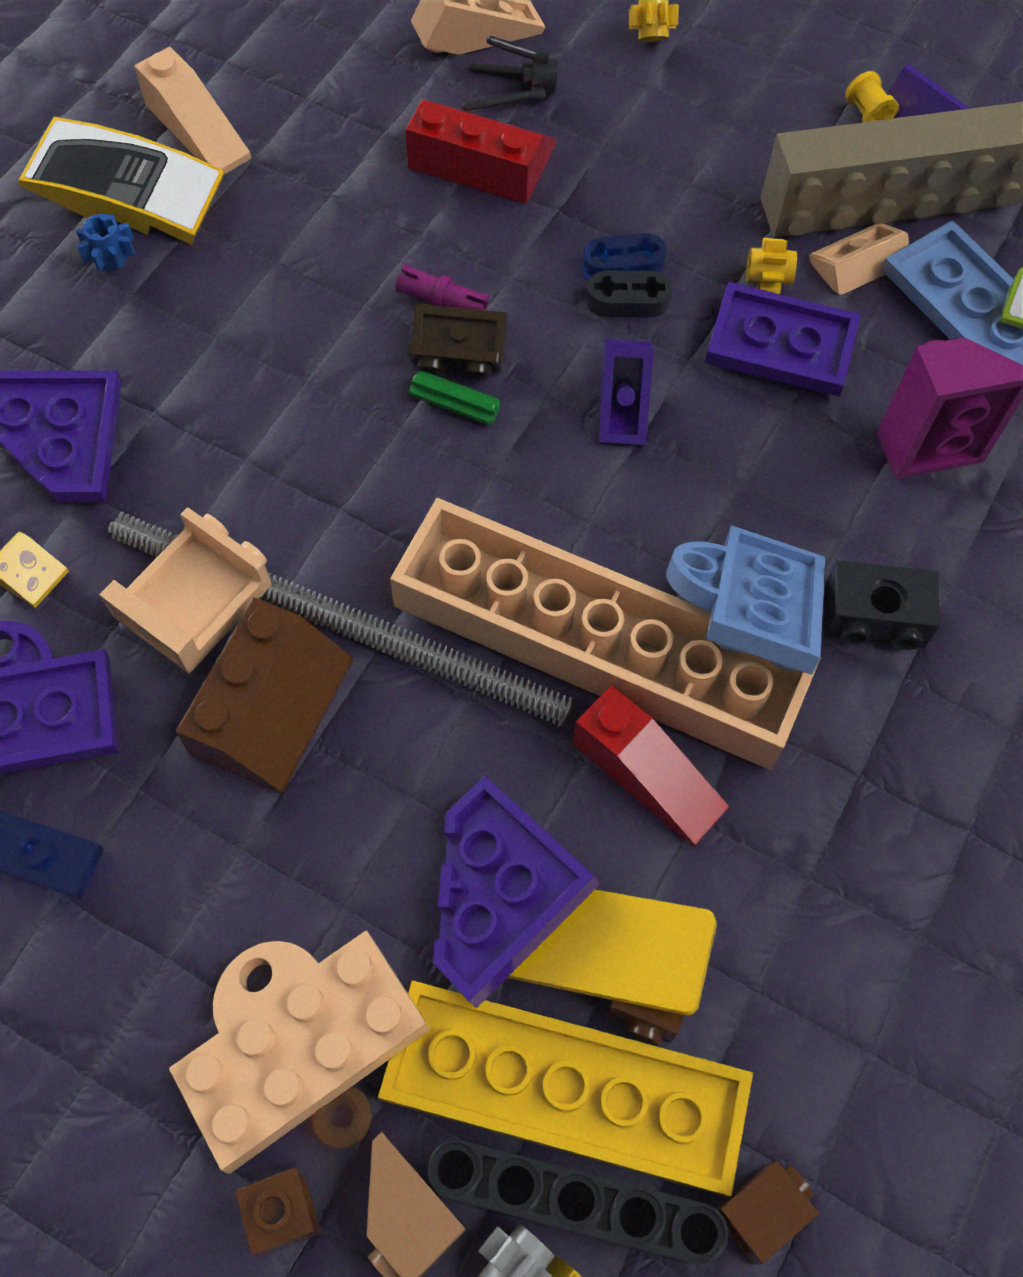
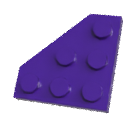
[0,371,122,502]
[433,776,600,1008]

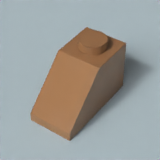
[366,1132,466,1277]

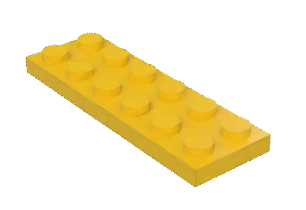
[378,980,753,1198]

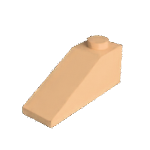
[411,0,545,55]
[134,46,252,174]

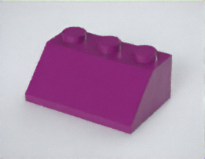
[877,337,1023,479]

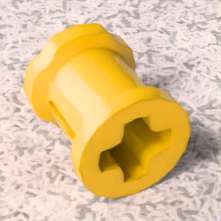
[845,71,899,122]

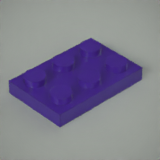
[704,281,861,397]

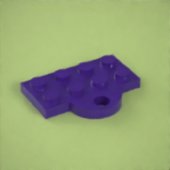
[0,621,118,774]

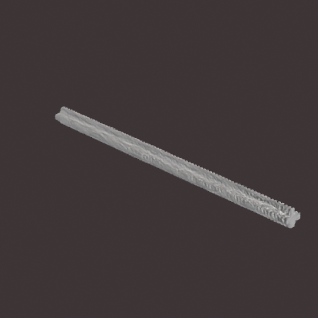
[108,512,574,726]

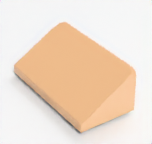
[809,223,909,295]

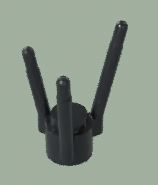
[462,36,558,111]

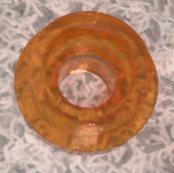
[311,1086,372,1148]

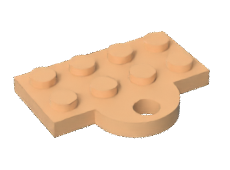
[169,930,431,1174]

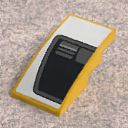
[18,117,225,245]

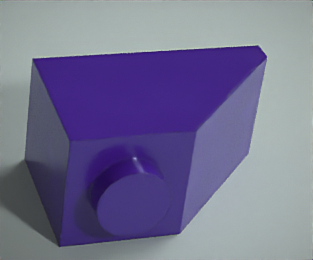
[598,339,654,445]

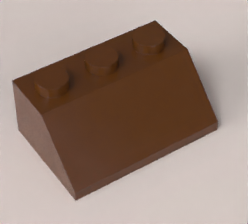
[176,597,353,795]

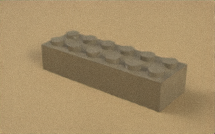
[760,102,1023,238]

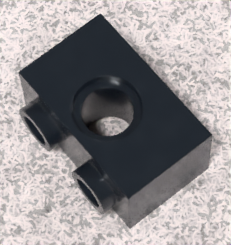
[824,560,940,650]

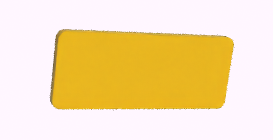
[507,890,717,1015]

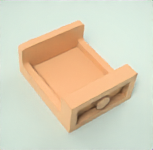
[99,507,272,674]

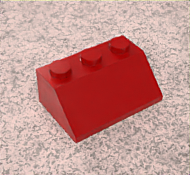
[405,99,556,204]

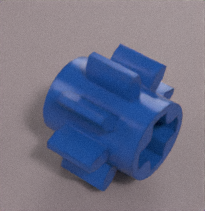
[76,214,135,271]

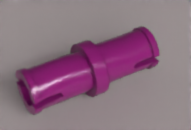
[395,264,490,310]

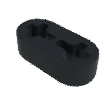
[586,270,672,318]

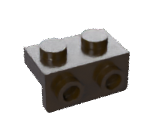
[407,303,508,377]

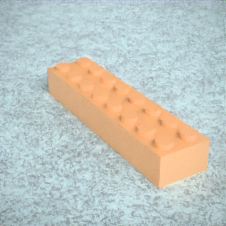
[390,498,821,770]

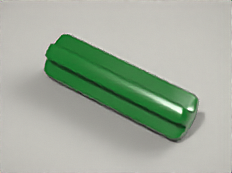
[410,371,500,425]

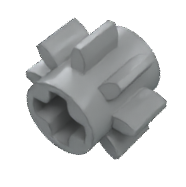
[478,1223,555,1277]

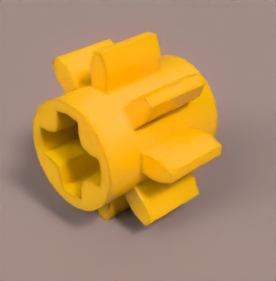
[629,0,679,42]
[746,238,797,294]

